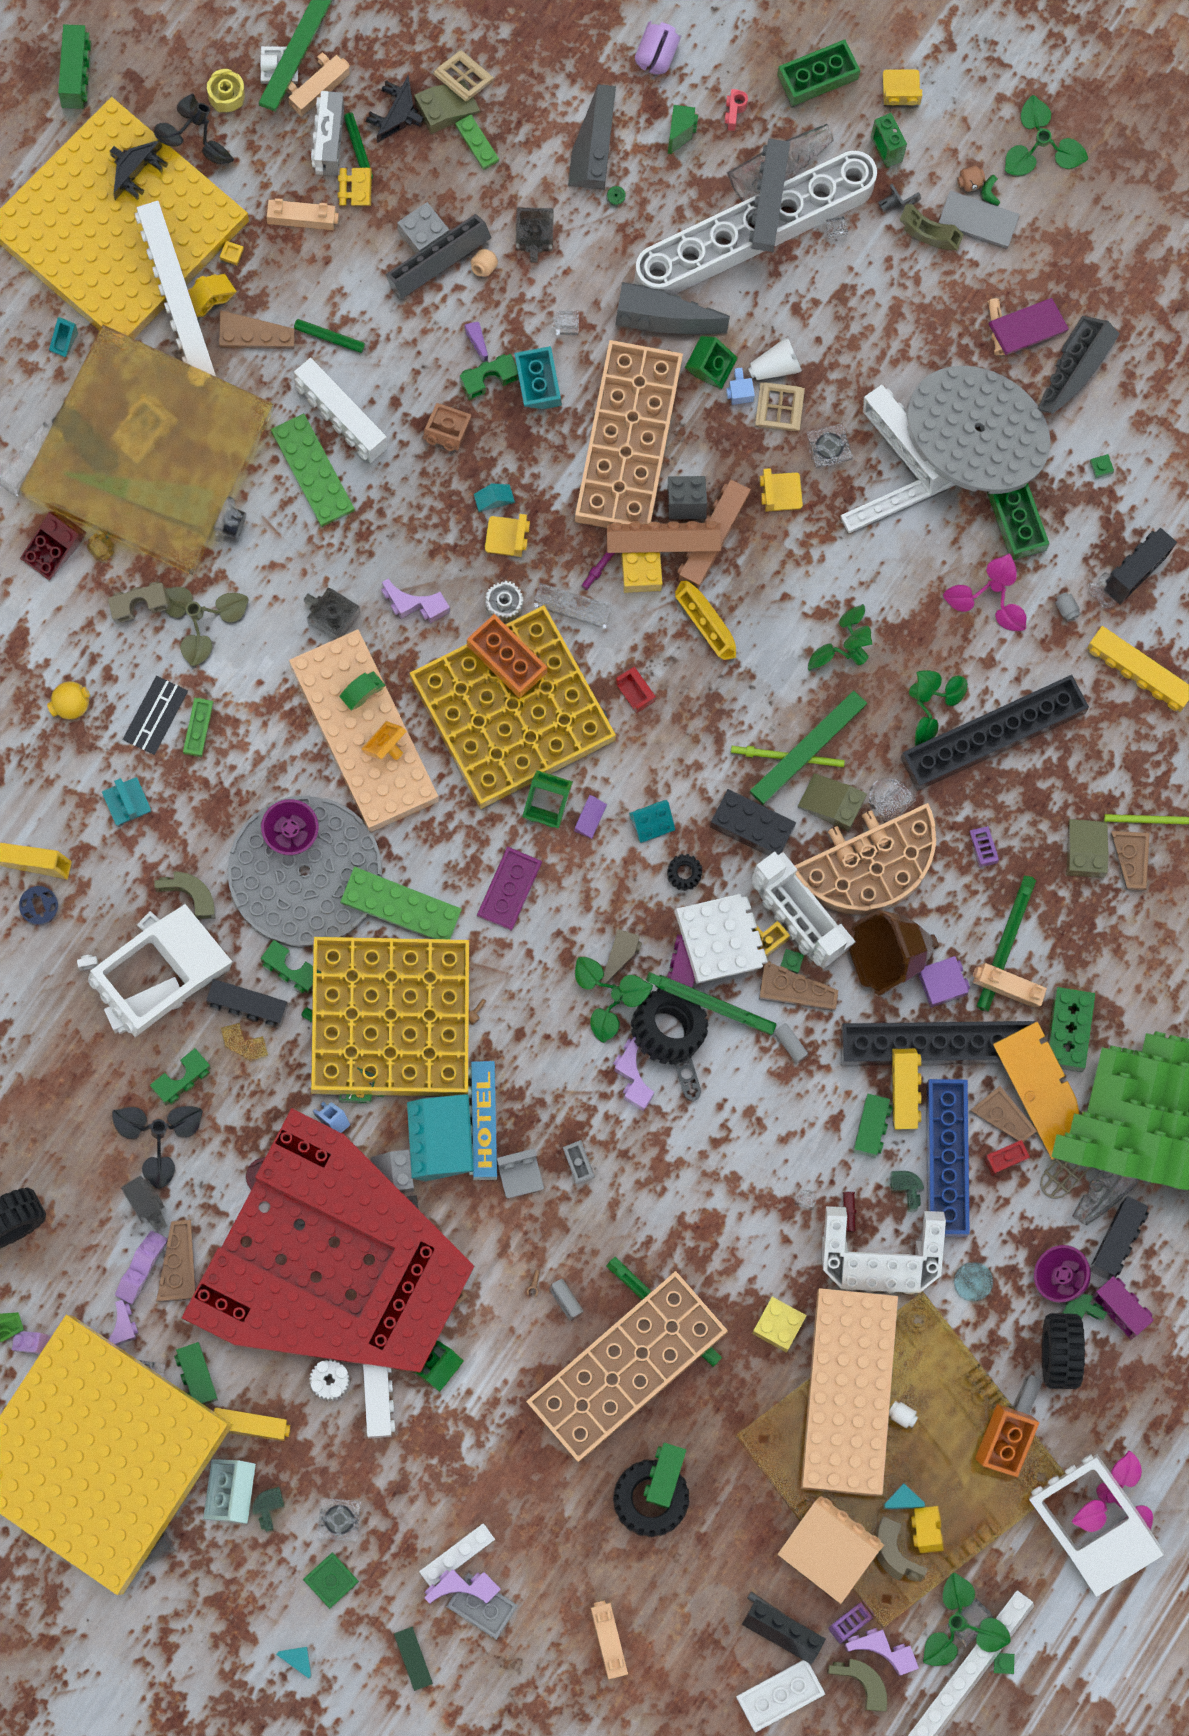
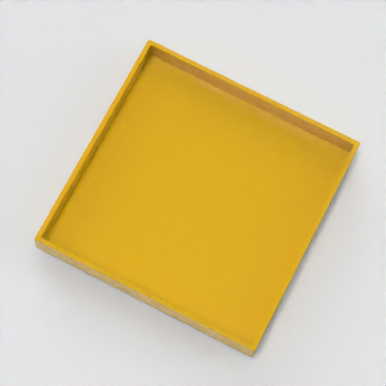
[0,96,249,351]
[0,1314,233,1595]

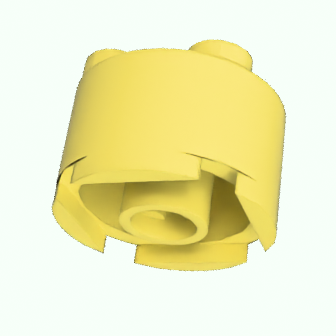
[207,69,245,112]

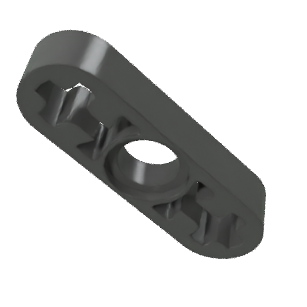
[674,1058,701,1102]

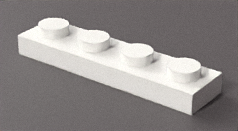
[419,1524,495,1586]

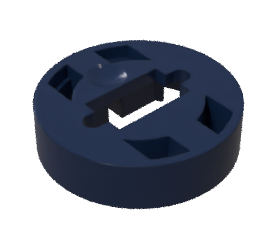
[19,886,58,926]

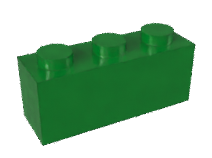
[853,1094,892,1158]
[174,1342,218,1405]
[643,1443,687,1509]

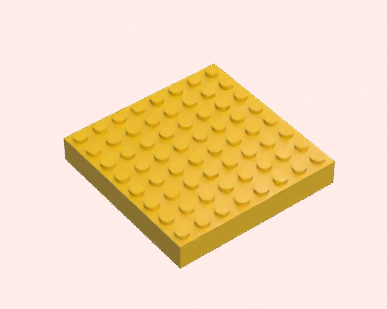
[409,605,616,810]
[311,937,469,1096]

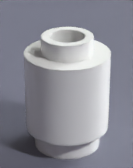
[889,1401,918,1429]

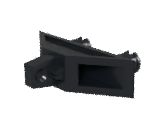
[365,75,424,143]
[109,140,168,200]

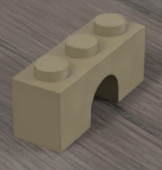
[108,582,171,624]

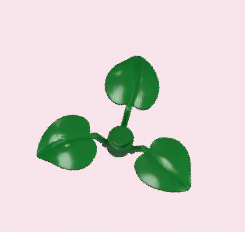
[1005,95,1088,176]
[808,604,872,671]
[909,670,968,746]
[575,957,653,1043]
[923,1572,1011,1666]

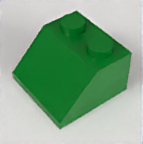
[668,105,698,154]
[685,336,738,389]
[413,1340,464,1392]

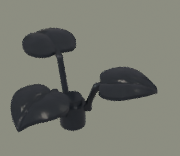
[153,94,234,164]
[112,1106,203,1189]

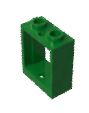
[870,113,907,168]
[522,770,573,829]

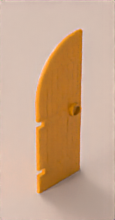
[993,1021,1079,1160]

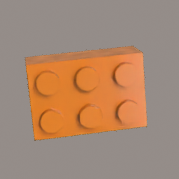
[975,1404,1040,1477]

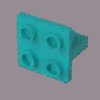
[102,777,151,826]
[629,800,675,843]

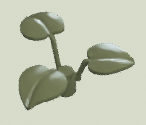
[165,587,249,666]

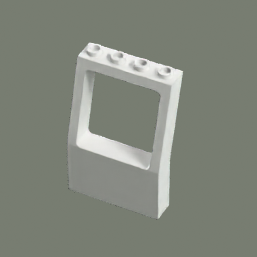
[88,904,232,1037]
[1029,1454,1164,1597]

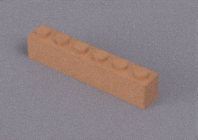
[677,480,751,589]
[607,521,721,553]

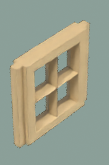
[433,50,494,102]
[755,382,805,431]

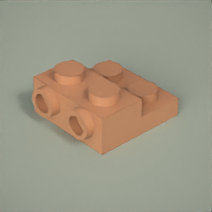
[423,403,472,451]

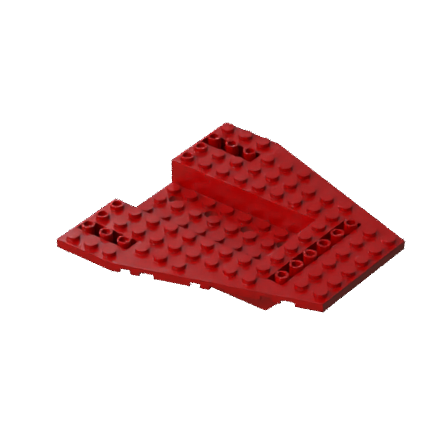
[181,1108,475,1373]

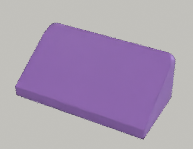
[574,795,607,839]

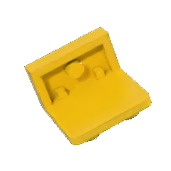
[883,69,922,105]
[759,468,803,512]
[485,514,530,557]

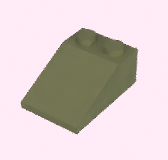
[414,80,480,134]
[797,773,867,832]
[1066,819,1109,878]

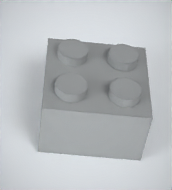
[397,202,449,253]

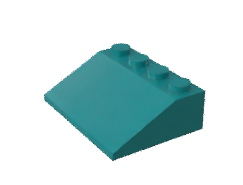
[407,1094,474,1182]

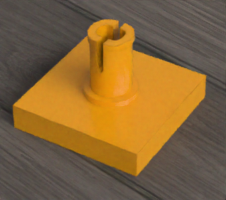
[361,721,407,760]

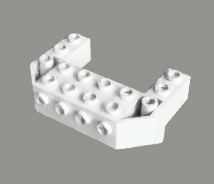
[752,852,855,969]
[822,1206,946,1294]

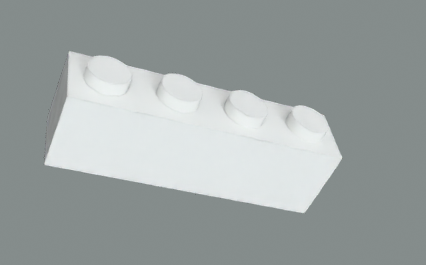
[104,977,186,1034]
[363,1364,395,1439]

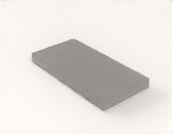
[939,190,1020,249]

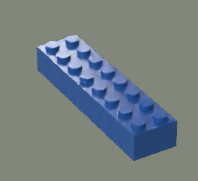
[926,1079,970,1237]

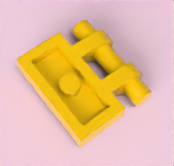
[337,168,371,206]

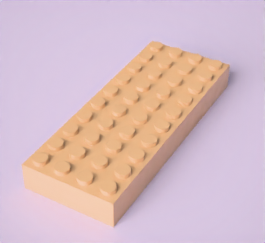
[575,340,683,528]
[289,629,439,832]
[526,1271,728,1462]
[801,1288,898,1497]

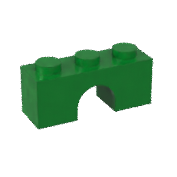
[460,354,519,400]
[260,940,321,994]
[150,1048,211,1106]

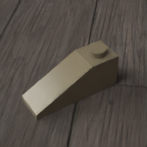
[600,929,642,988]

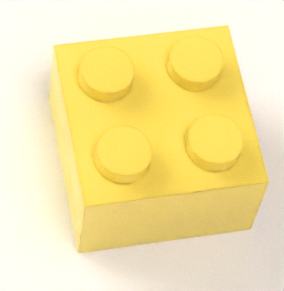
[752,1297,807,1353]

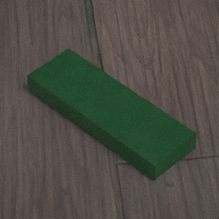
[394,1627,433,1691]

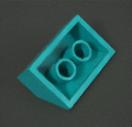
[514,346,562,409]

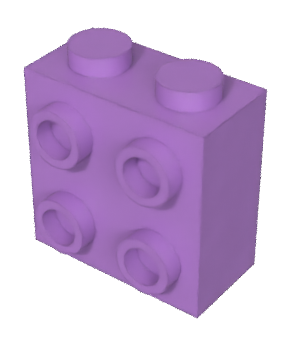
[918,956,970,1008]

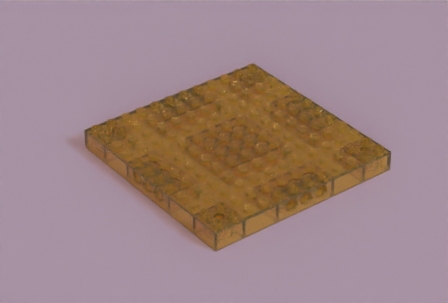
[735,1291,1066,1628]

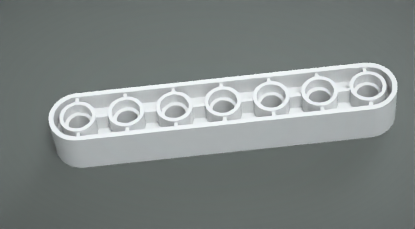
[635,151,877,296]

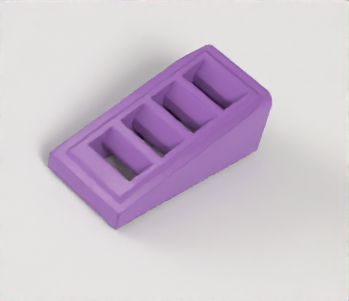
[465,322,488,362]
[969,826,999,867]
[828,1602,873,1644]

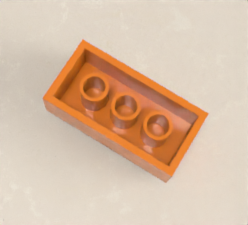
[467,614,547,699]

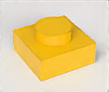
[220,241,244,266]

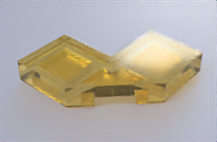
[221,1023,268,1061]

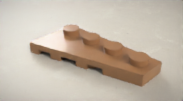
[759,961,839,1010]
[156,1220,196,1302]

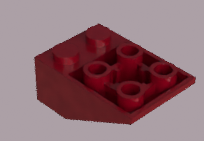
[20,511,87,581]

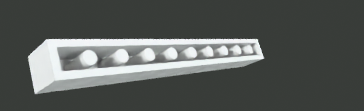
[134,201,217,389]
[908,1591,1034,1736]

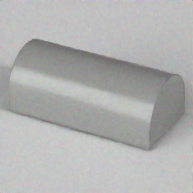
[774,1023,808,1064]
[563,1140,595,1184]
[549,1278,584,1321]
[1012,1375,1043,1414]

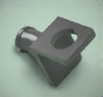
[878,184,921,212]

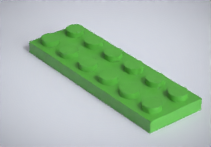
[271,413,355,527]
[340,866,462,940]

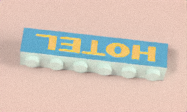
[468,1061,497,1180]

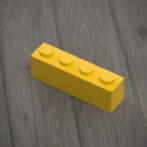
[892,1048,921,1129]

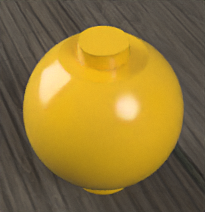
[47,681,90,719]

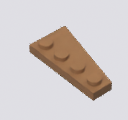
[219,310,295,349]

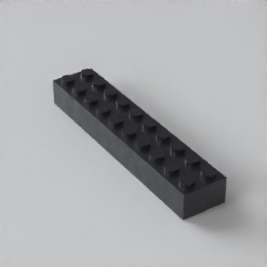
[900,675,1089,791]
[840,1021,1036,1066]

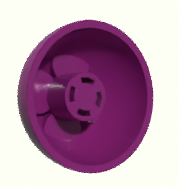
[261,799,319,856]
[1034,1245,1091,1303]

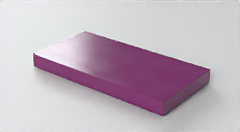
[989,298,1069,355]
[477,846,542,931]

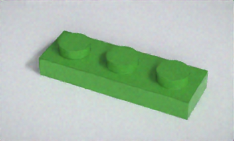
[455,115,499,170]
[183,697,214,757]

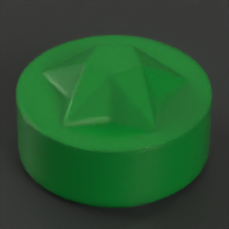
[607,186,626,205]

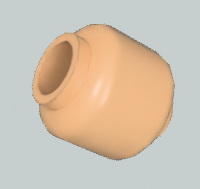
[470,249,498,277]

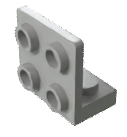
[497,1148,544,1199]

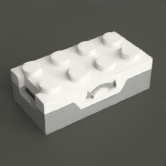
[311,91,344,176]

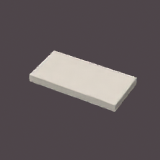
[736,1660,825,1732]

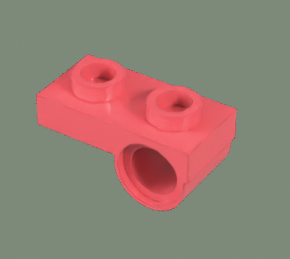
[725,89,748,131]

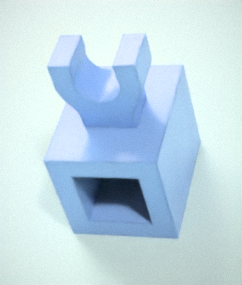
[726,368,755,405]
[313,1101,350,1133]

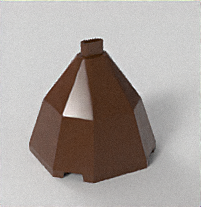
[849,910,939,996]

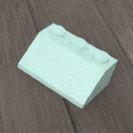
[203,1459,256,1524]

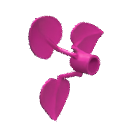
[943,553,1027,631]
[1071,1451,1153,1532]

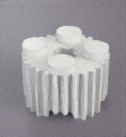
[485,581,523,623]
[309,1360,350,1402]

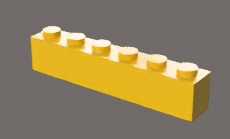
[1087,626,1189,712]

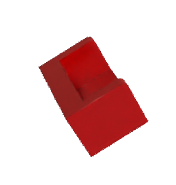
[615,666,656,714]
[984,1140,1030,1176]

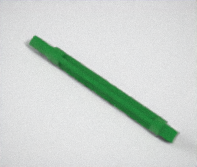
[976,875,1036,1012]
[645,972,777,1035]
[606,1257,722,1367]

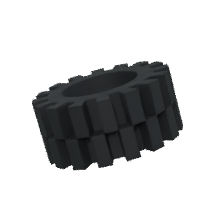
[667,854,702,891]

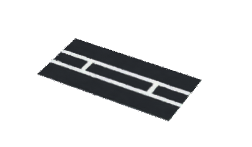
[122,675,188,755]

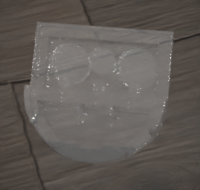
[869,778,916,823]

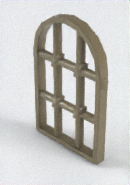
[1040,1159,1090,1199]

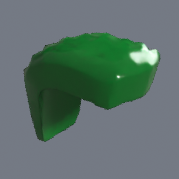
[981,175,1000,206]

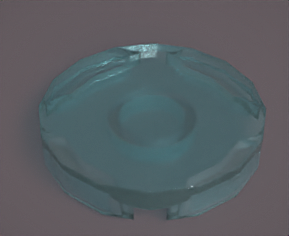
[954,1262,993,1302]

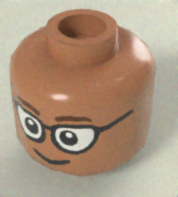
[957,165,986,192]

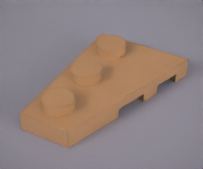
[1111,831,1150,890]
[970,1086,1037,1142]

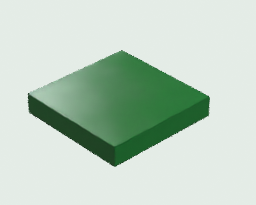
[303,1552,359,1609]

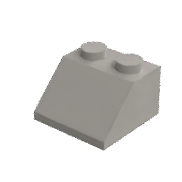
[371,1150,414,1193]

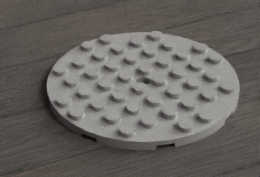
[906,366,1050,494]
[228,795,382,947]

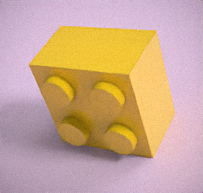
[621,552,662,593]

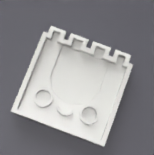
[675,894,768,984]

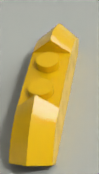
[675,581,736,660]

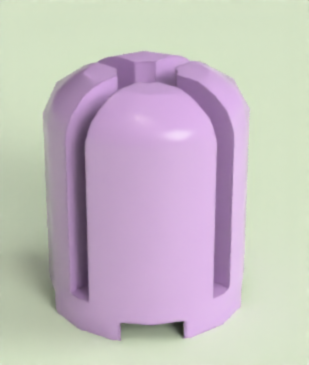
[635,21,682,74]

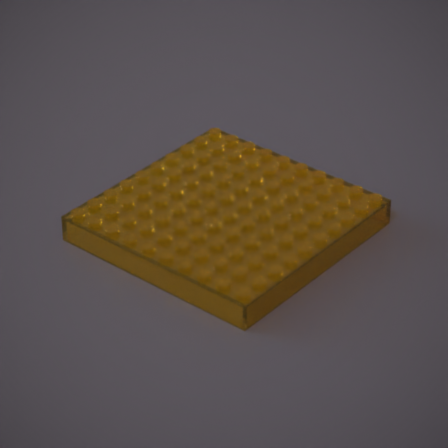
[20,325,274,575]

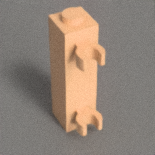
[287,52,350,117]
[267,198,339,230]
[973,963,1047,1008]
[591,1601,628,1680]

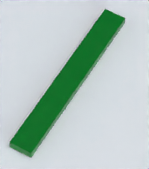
[259,0,333,112]
[749,691,867,805]

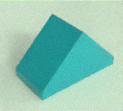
[49,317,78,357]
[474,483,515,512]
[883,1483,925,1510]
[276,1647,312,1679]

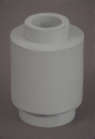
[1055,592,1081,622]

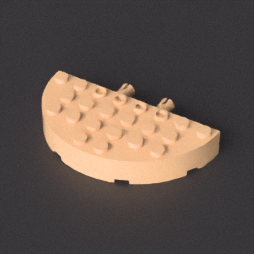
[795,803,936,915]

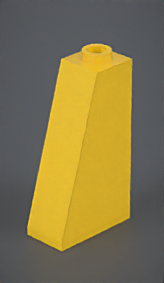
[0,843,72,880]
[214,1408,291,1441]

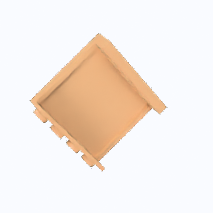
[778,1496,884,1604]

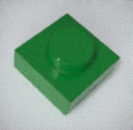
[1090,454,1114,478]
[780,949,804,974]
[994,1653,1015,1674]

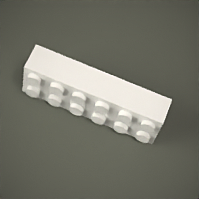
[294,357,387,463]
[863,385,949,495]

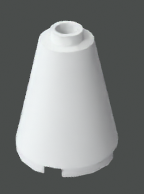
[748,337,802,380]

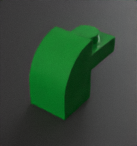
[339,671,386,711]
[1062,1294,1107,1322]

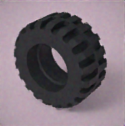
[631,988,709,1065]
[0,1187,46,1248]
[1041,1313,1085,1389]
[613,1459,690,1537]

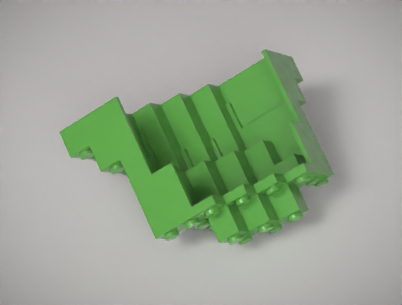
[1051,1031,1189,1190]

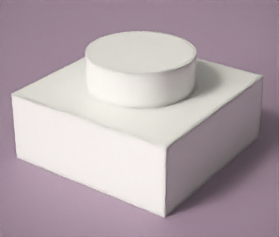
[77,955,98,971]

